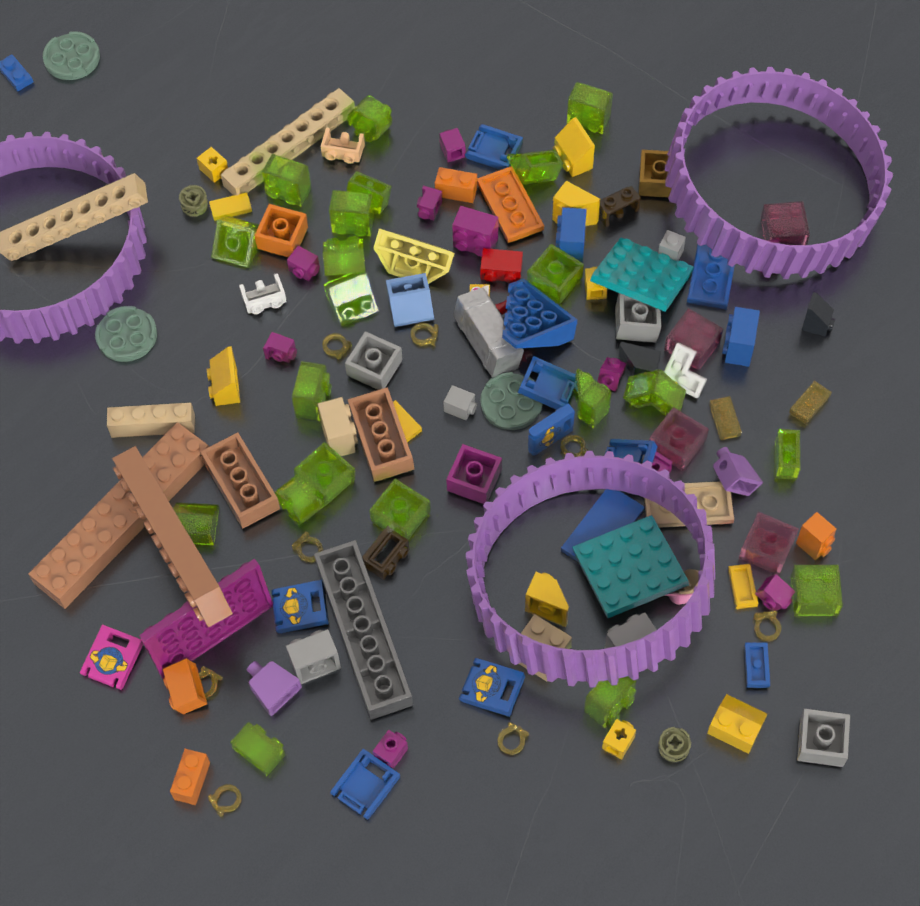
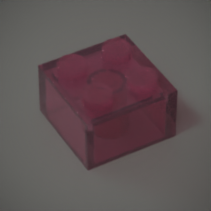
[761,201,810,245]
[664,308,723,370]
[649,407,709,471]
[739,512,799,575]

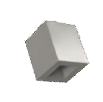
[658,230,686,261]
[443,385,477,421]

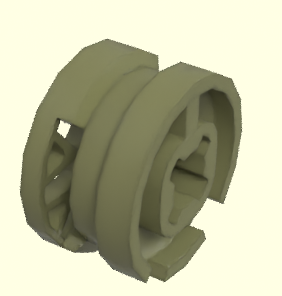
[179,185,208,217]
[658,727,691,762]

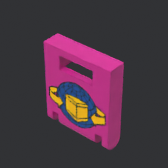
[80,625,143,690]

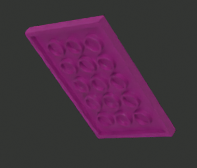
[139,559,273,679]

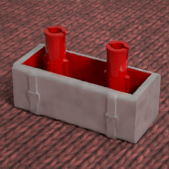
[453,288,524,378]

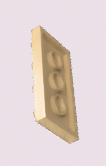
[644,481,734,527]

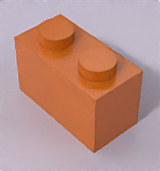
[435,167,478,203]
[796,512,836,560]
[163,658,207,714]
[170,749,210,805]

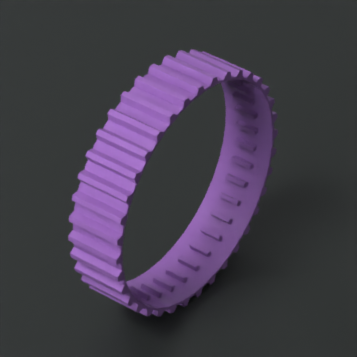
[665,67,893,279]
[0,132,147,344]
[466,451,715,687]

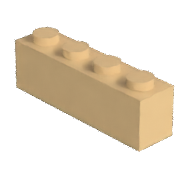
[107,403,195,438]

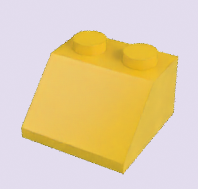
[553,117,595,177]
[552,181,600,226]
[207,346,240,406]
[525,572,569,627]
[707,694,768,754]

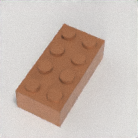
[348,387,414,482]
[200,433,280,529]

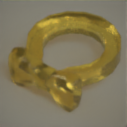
[411,323,439,346]
[322,333,352,359]
[560,435,589,457]
[292,531,323,563]
[754,610,781,642]
[199,666,223,698]
[498,722,529,755]
[208,784,241,817]

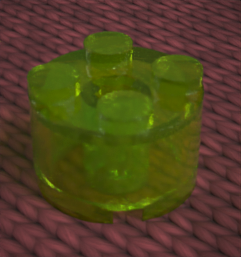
[347,95,392,142]
[275,474,324,525]

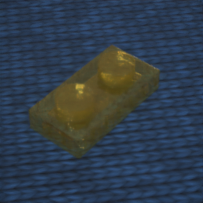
[789,381,832,424]
[709,396,742,440]

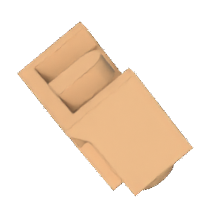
[321,128,365,164]

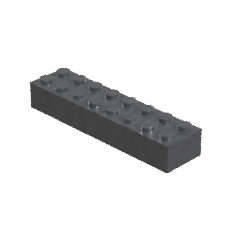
[314,540,413,720]

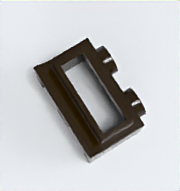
[598,186,641,227]
[362,525,410,580]

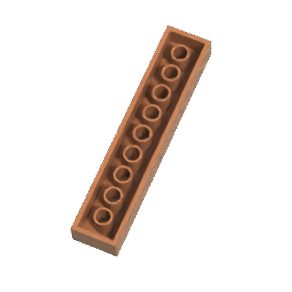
[29,422,209,609]
[112,446,233,627]

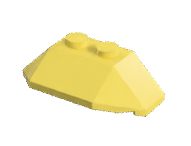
[373,229,455,284]

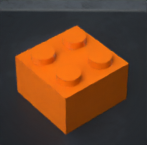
[255,204,308,257]

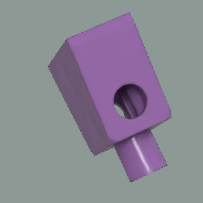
[713,447,763,496]
[247,661,302,716]

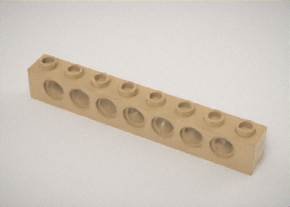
[221,88,355,196]
[0,173,148,261]

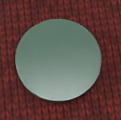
[43,32,100,80]
[95,306,157,362]
[480,372,542,430]

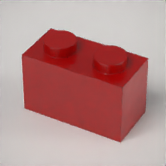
[480,248,523,283]

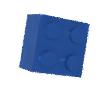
[555,207,586,265]
[722,307,760,367]

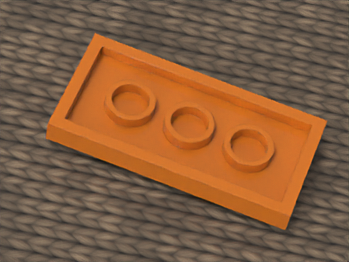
[477,166,544,243]

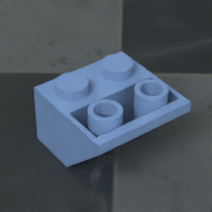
[386,273,434,327]

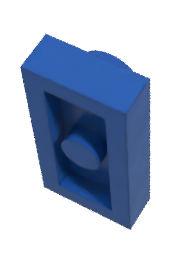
[0,54,34,91]
[744,642,770,688]

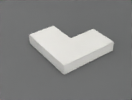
[660,342,707,398]

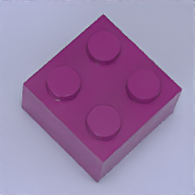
[452,206,498,257]
[446,444,502,504]

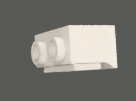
[239,274,286,314]

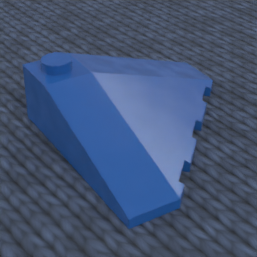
[502,278,578,349]

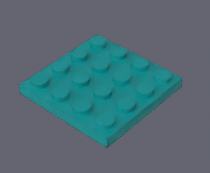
[590,238,694,312]
[572,515,689,618]

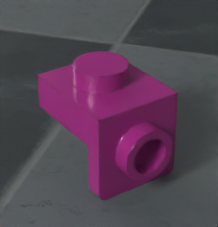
[597,357,627,391]

